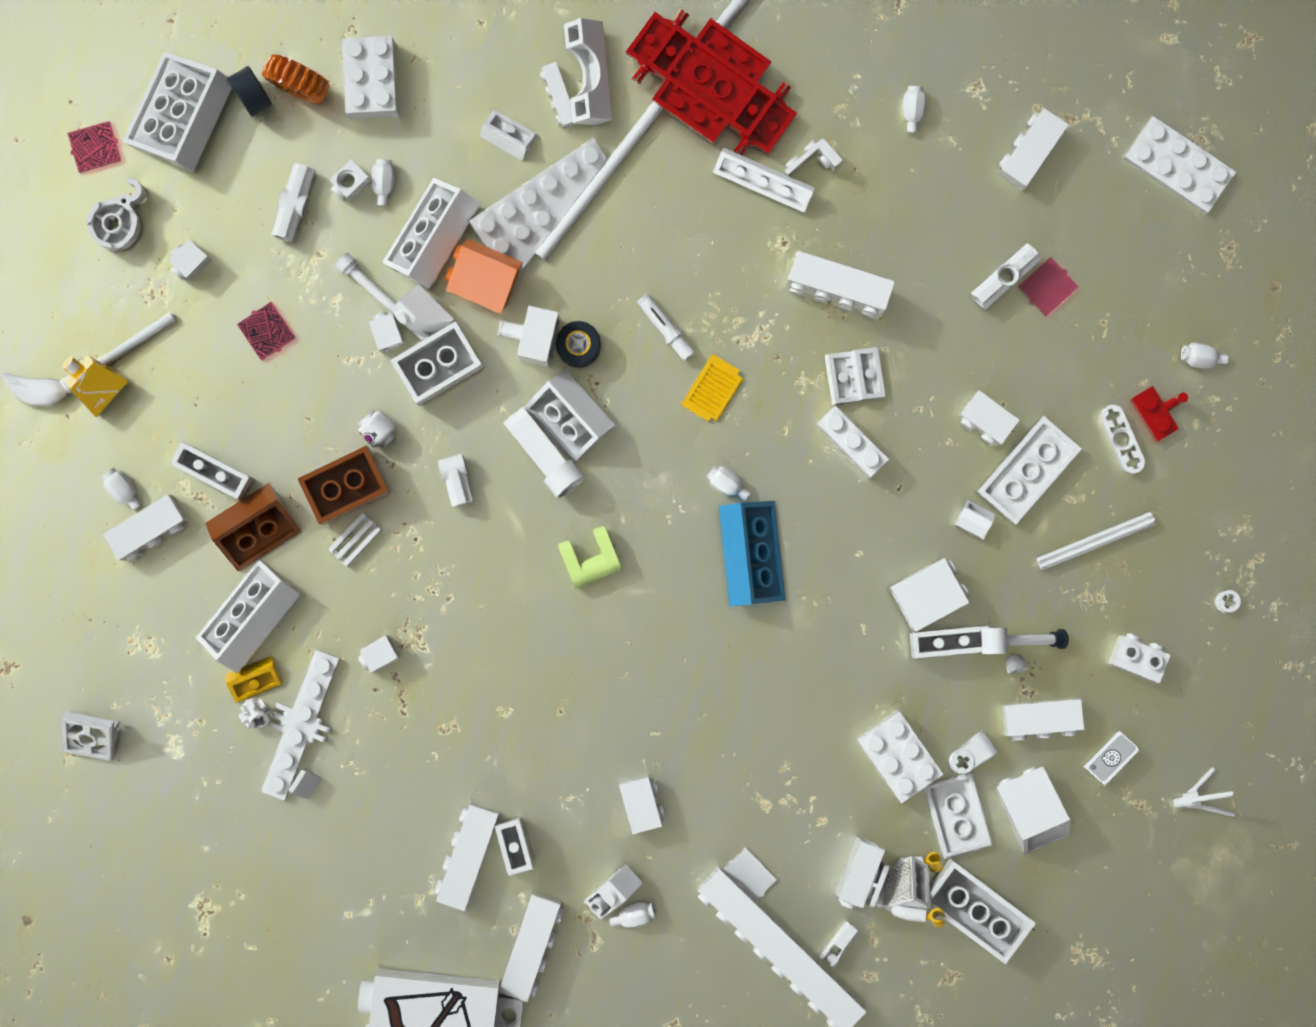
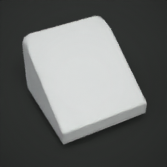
[289,769,321,799]

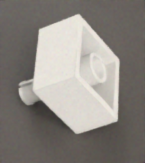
[498,305,560,367]

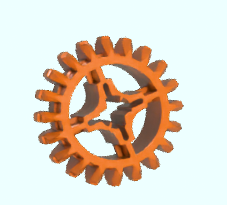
[262,54,330,104]

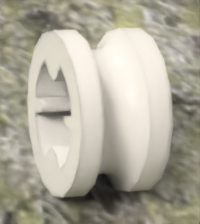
[1215,590,1241,613]

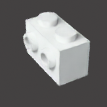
[1108,633,1171,683]

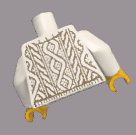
[875,852,946,928]

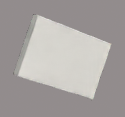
[924,772,993,859]

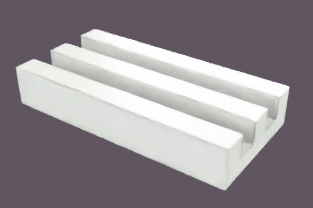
[328,512,382,567]

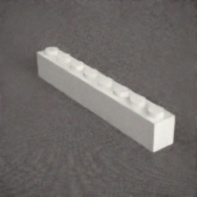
[698,866,866,1027]

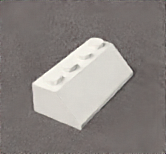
[382,178,480,289]
[196,559,301,674]

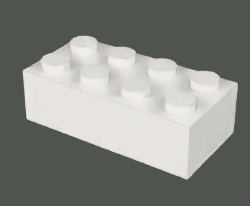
[786,250,895,319]
[929,858,1036,965]

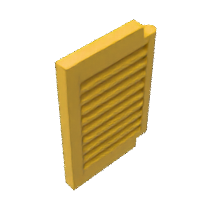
[681,354,744,422]

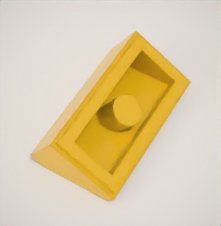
[225,656,283,703]

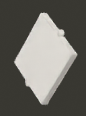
[723,848,777,901]

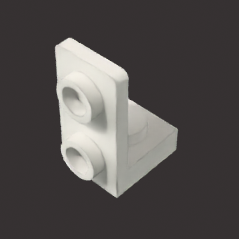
[784,138,843,177]

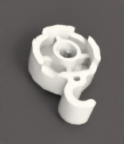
[87,178,146,251]

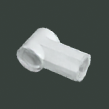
[438,454,473,507]

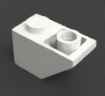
[584,864,643,920]

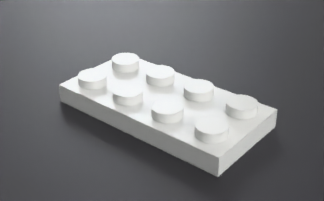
[1123,116,1236,214]
[977,416,1082,525]

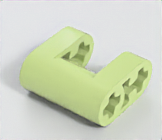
[558,525,622,588]

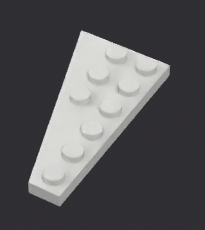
[468,138,607,272]

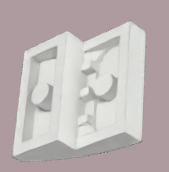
[824,347,886,405]

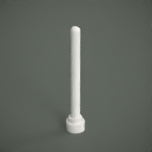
[335,253,431,341]

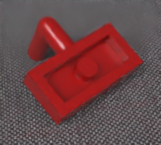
[1130,386,1188,442]

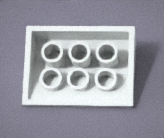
[123,52,232,172]

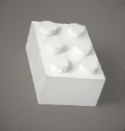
[342,36,399,119]
[390,321,484,406]
[855,710,943,804]

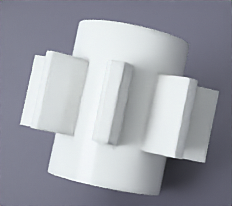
[238,698,272,729]

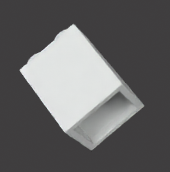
[997,767,1070,855]

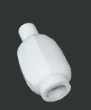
[903,86,927,133]
[371,159,395,205]
[1181,342,1228,368]
[706,465,750,501]
[102,468,141,510]
[609,901,657,928]

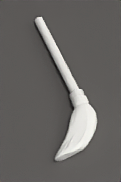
[2,312,176,406]

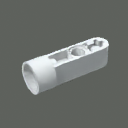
[503,407,585,499]

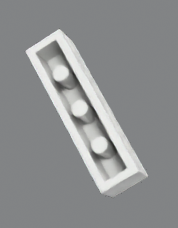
[540,62,576,129]

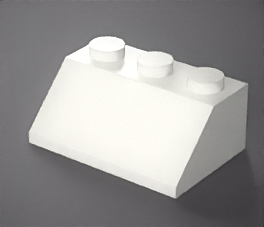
[524,369,615,463]

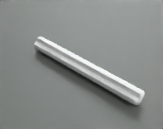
[1037,512,1156,570]

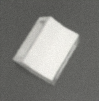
[954,500,996,540]

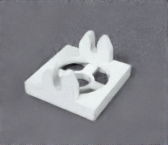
[61,711,120,761]

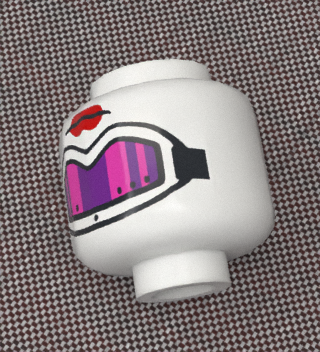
[359,410,396,447]

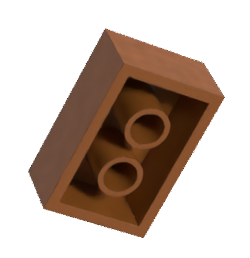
[298,446,391,526]

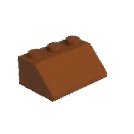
[205,483,301,571]

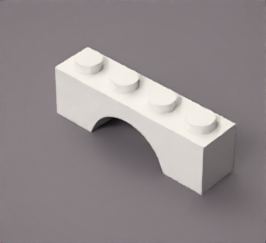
[564,18,612,126]

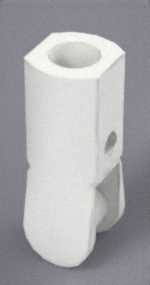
[819,921,860,968]

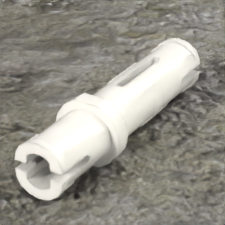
[637,294,695,361]

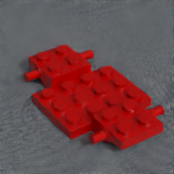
[626,9,797,156]

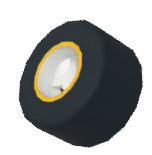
[228,66,272,117]
[555,321,601,368]

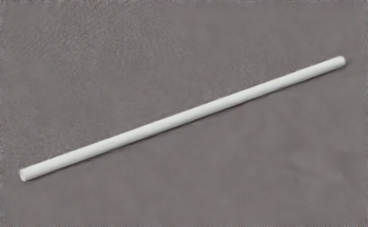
[535,0,749,261]

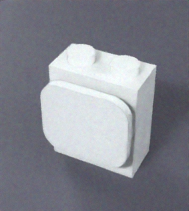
[889,558,970,632]
[835,836,889,910]

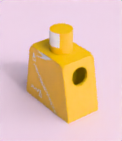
[62,356,128,418]

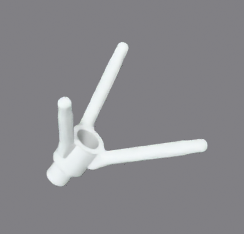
[1173,768,1236,817]

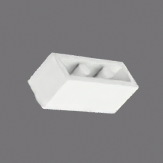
[998,108,1069,191]
[815,406,889,479]
[170,442,254,500]
[103,494,188,562]
[909,626,989,658]
[1002,698,1084,741]

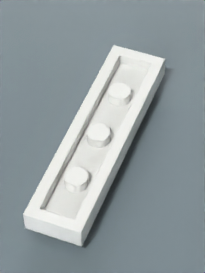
[713,147,815,212]

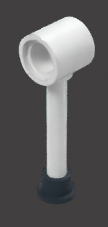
[981,628,1069,654]

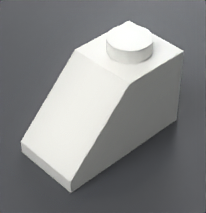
[392,284,454,333]

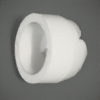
[1006,654,1028,674]

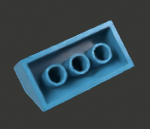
[719,501,786,607]

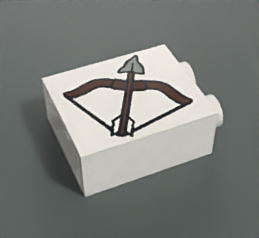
[358,968,500,1027]

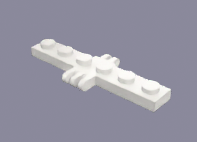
[261,649,340,801]

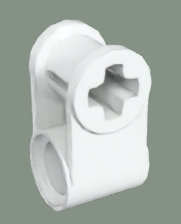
[948,730,998,774]

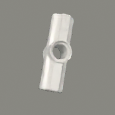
[272,163,316,242]
[971,243,1042,310]

